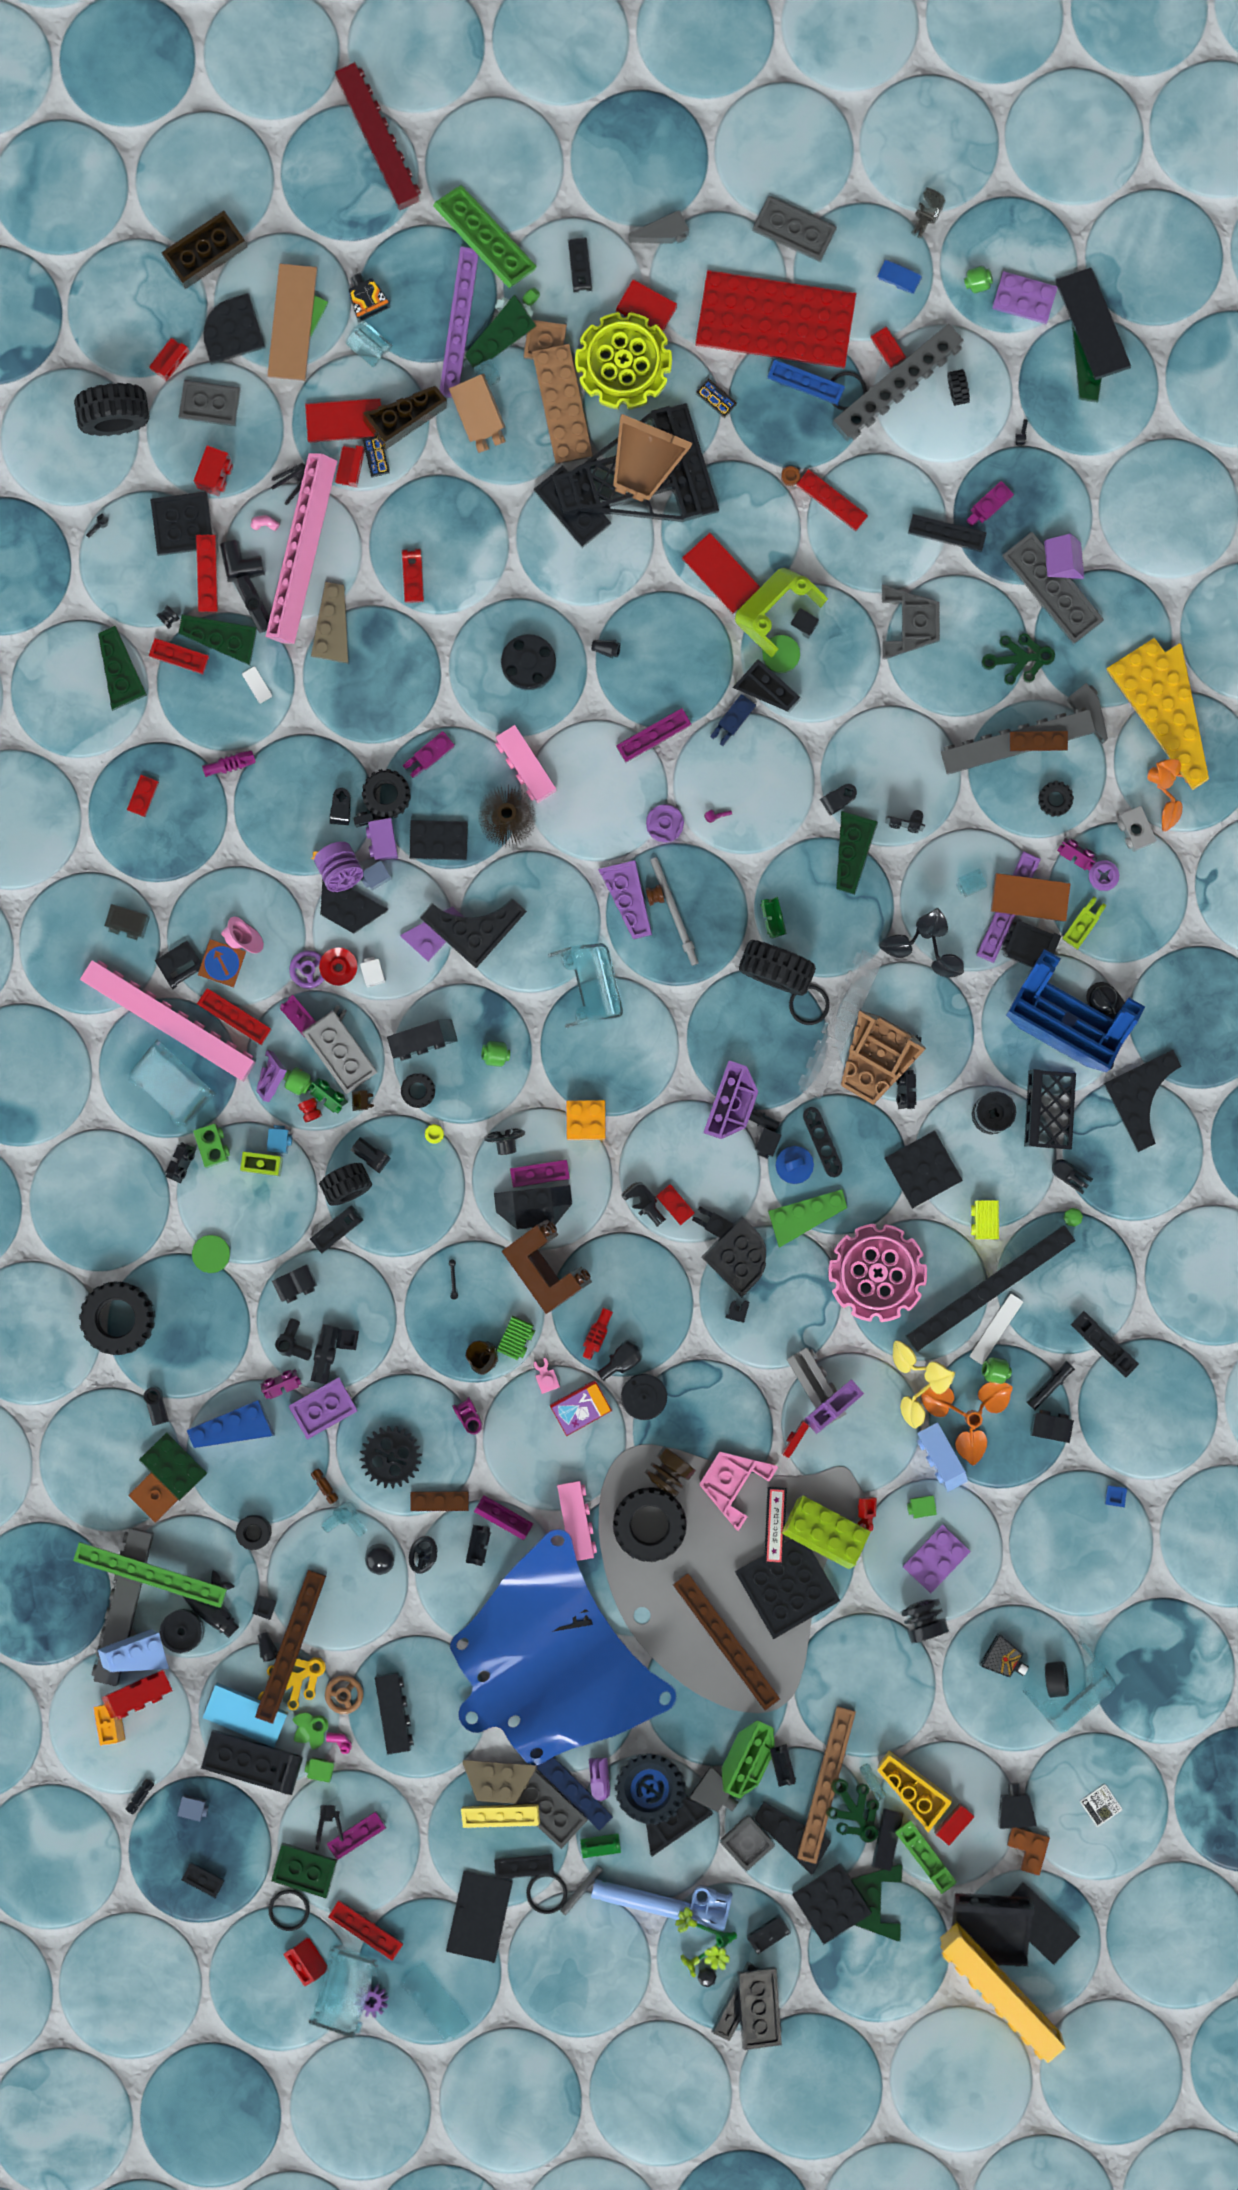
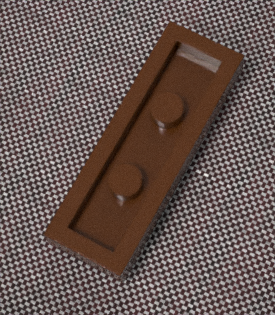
[1010,731,1068,752]
[410,1491,469,1511]

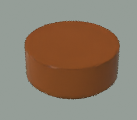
[781,466,800,486]

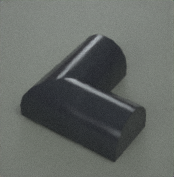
[220,540,265,583]

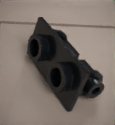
[896,1070,917,1109]
[165,1142,196,1183]
[465,1525,491,1566]
[770,1744,796,1787]

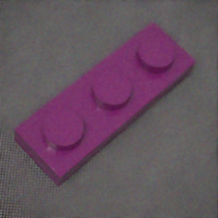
[510,1160,570,1188]
[474,1495,534,1540]
[327,1811,387,1860]

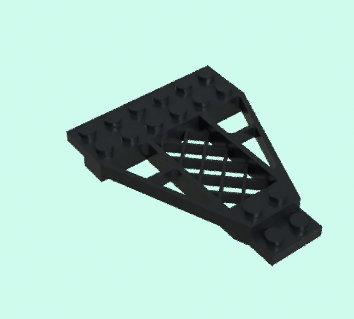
[553,403,719,522]

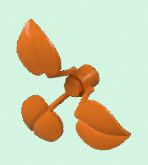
[1147,759,1187,832]
[921,1382,1013,1466]

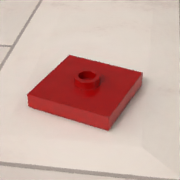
[781,1421,809,1458]

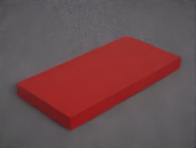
[305,398,381,443]
[682,533,760,614]

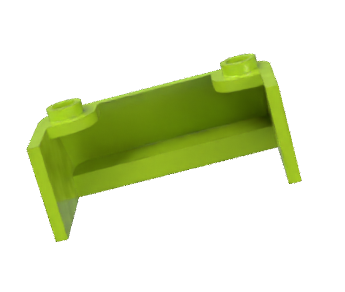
[735,568,828,658]

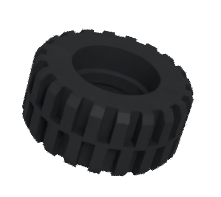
[74,383,150,436]
[739,940,816,996]
[79,1281,155,1355]
[613,1487,687,1562]

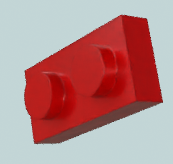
[127,775,159,817]
[656,1184,695,1226]

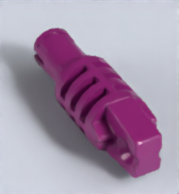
[202,750,256,777]

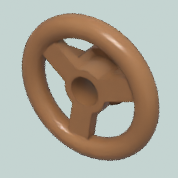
[325,1675,363,1714]

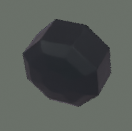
[697,1967,717,1987]

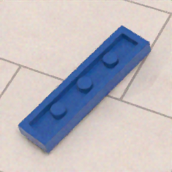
[767,359,845,405]

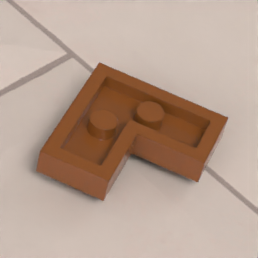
[1007,1828,1050,1876]

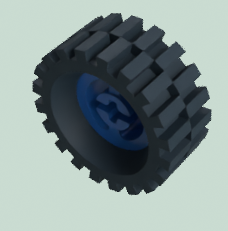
[615,1753,686,1825]

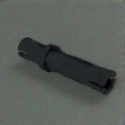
[1026,1361,1075,1411]

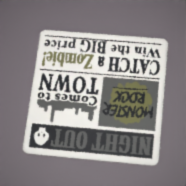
[1080,1784,1122,1827]

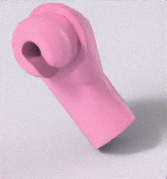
[250,515,280,531]

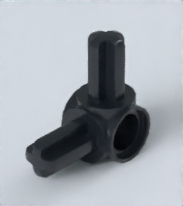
[275,1318,312,1361]

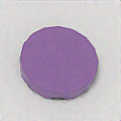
[646,804,684,843]

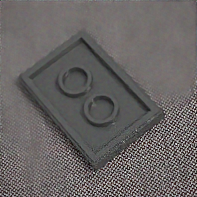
[179,380,241,426]

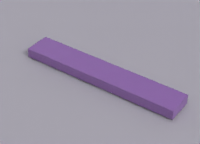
[976,851,1041,963]

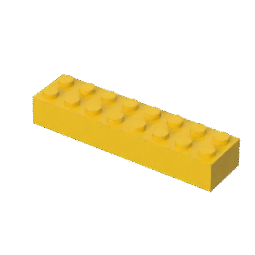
[940,1923,1066,2063]

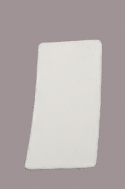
[242,667,272,704]

